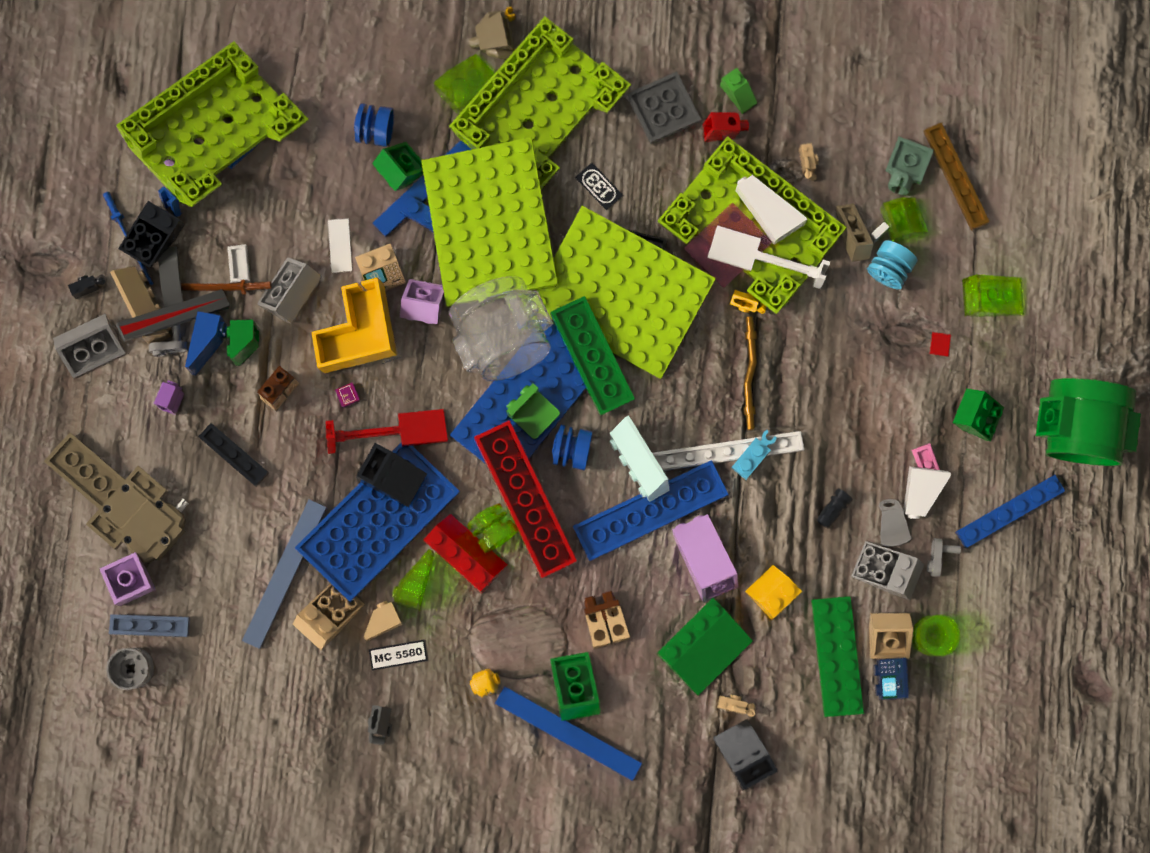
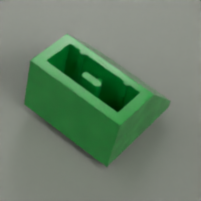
[227,320,259,366]
[953,388,1004,442]

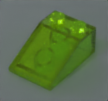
[433,54,495,115]
[962,274,1024,317]
[392,549,435,611]

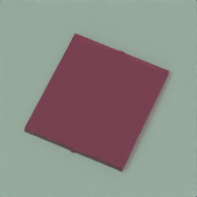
[684,203,772,288]

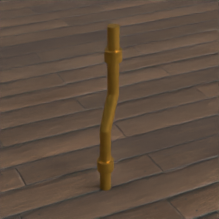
[744,316,757,430]

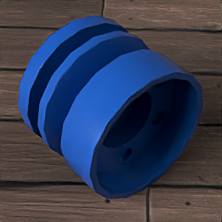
[354,103,394,147]
[552,425,593,471]

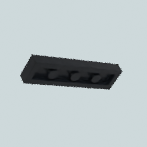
[198,423,269,487]

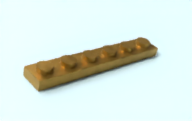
[923,122,990,231]

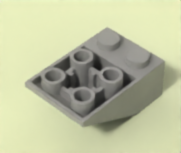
[851,541,924,600]

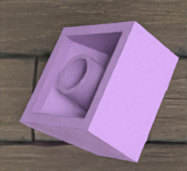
[400,279,444,324]
[100,552,156,606]

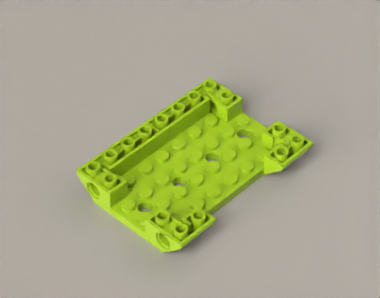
[449,16,631,190]
[116,41,309,207]
[657,136,847,314]

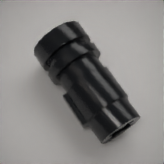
[816,488,853,529]

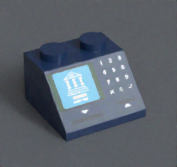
[874,658,909,700]

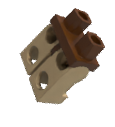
[257,366,299,411]
[584,591,630,649]

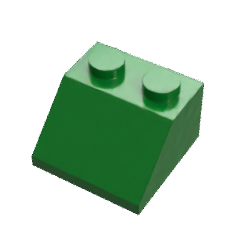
[372,142,423,191]

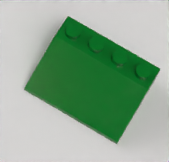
[657,598,753,696]

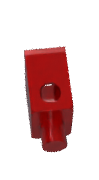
[703,112,749,142]

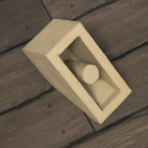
[364,601,403,641]

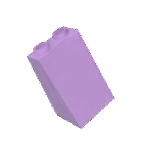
[672,514,738,603]

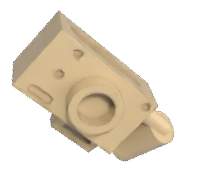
[799,143,818,181]
[717,695,755,717]

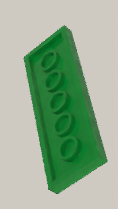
[550,296,635,416]
[811,596,864,717]

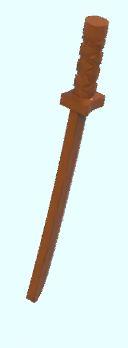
[181,280,272,294]

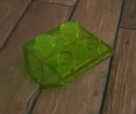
[880,197,928,242]

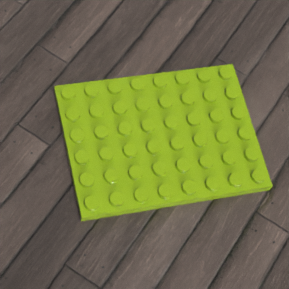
[421,137,558,307]
[529,205,716,379]

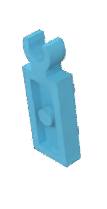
[731,430,777,480]

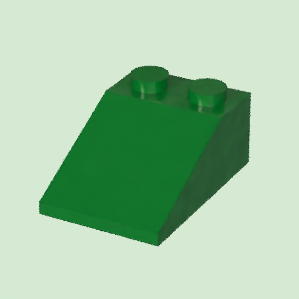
[550,652,600,721]

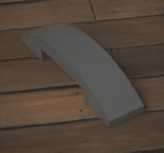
[158,246,184,307]

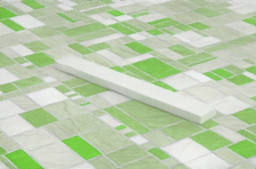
[652,431,804,471]

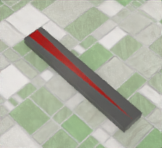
[116,289,230,342]

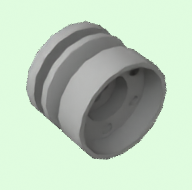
[106,647,154,690]

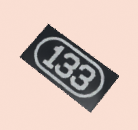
[575,163,623,210]

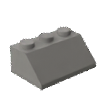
[257,257,322,323]
[53,314,125,378]

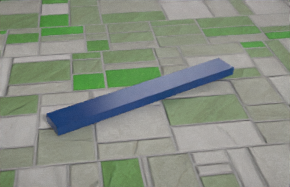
[373,140,472,237]
[495,686,642,781]

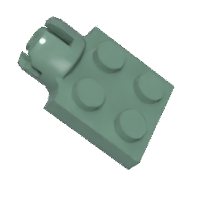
[885,137,934,195]

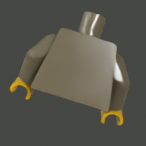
[469,7,516,60]

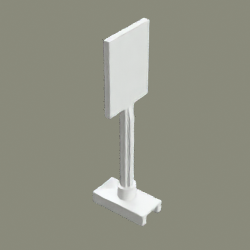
[708,226,830,289]

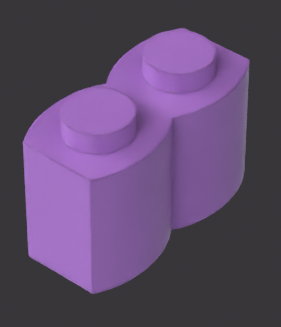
[153,380,184,415]

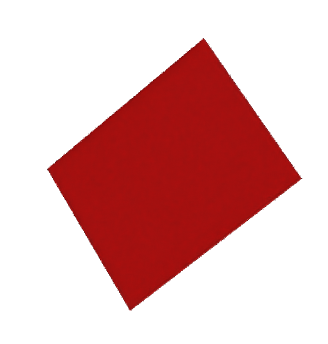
[930,332,951,356]

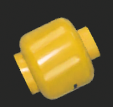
[470,668,501,697]

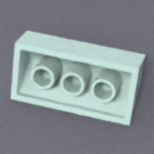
[609,415,670,502]

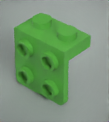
[506,383,560,439]

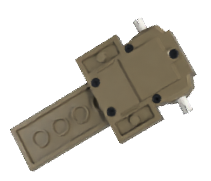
[44,433,189,563]

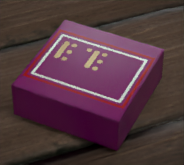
[335,382,360,408]

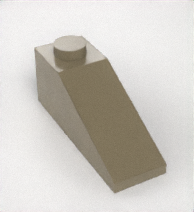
[836,203,874,262]

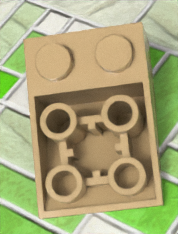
[293,584,364,650]

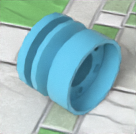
[867,240,918,289]

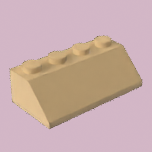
[110,267,172,344]

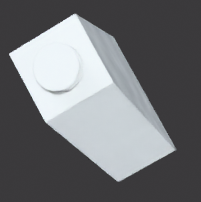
[903,466,951,519]

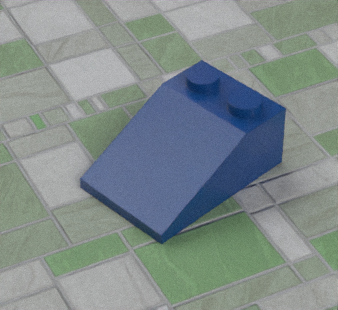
[185,311,227,375]

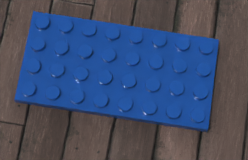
[450,318,586,464]
[295,443,460,602]

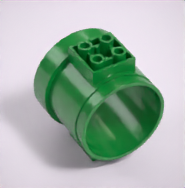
[1036,378,1141,466]

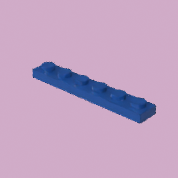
[956,475,1065,549]

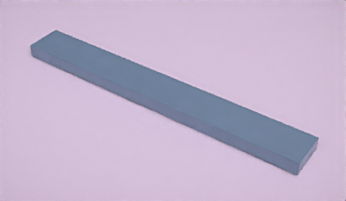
[242,500,327,649]

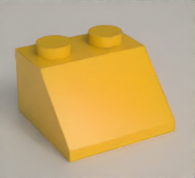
[745,565,802,620]

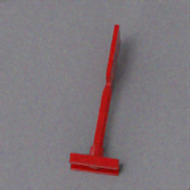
[325,409,448,454]

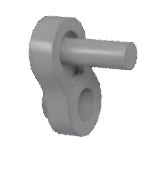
[149,324,187,357]
[927,538,961,577]

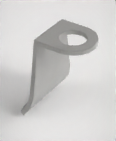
[879,499,912,547]

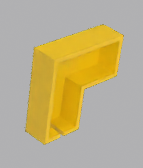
[311,278,397,373]

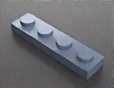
[109,614,190,637]

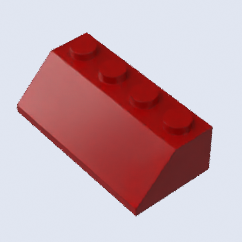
[423,514,508,594]

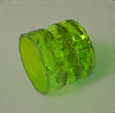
[467,503,518,553]
[912,615,960,656]

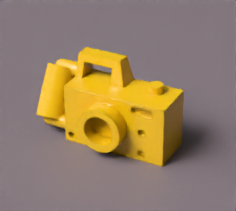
[730,290,767,314]

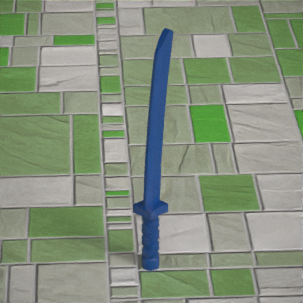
[103,192,154,285]

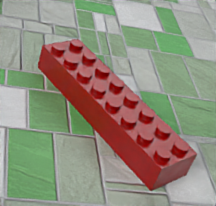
[474,420,577,578]

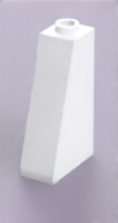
[735,175,807,245]

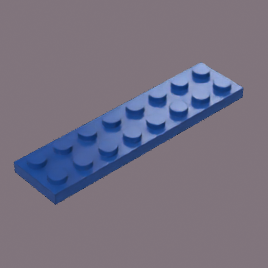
[573,460,729,562]

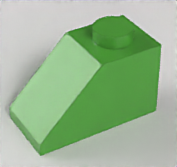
[720,68,757,114]

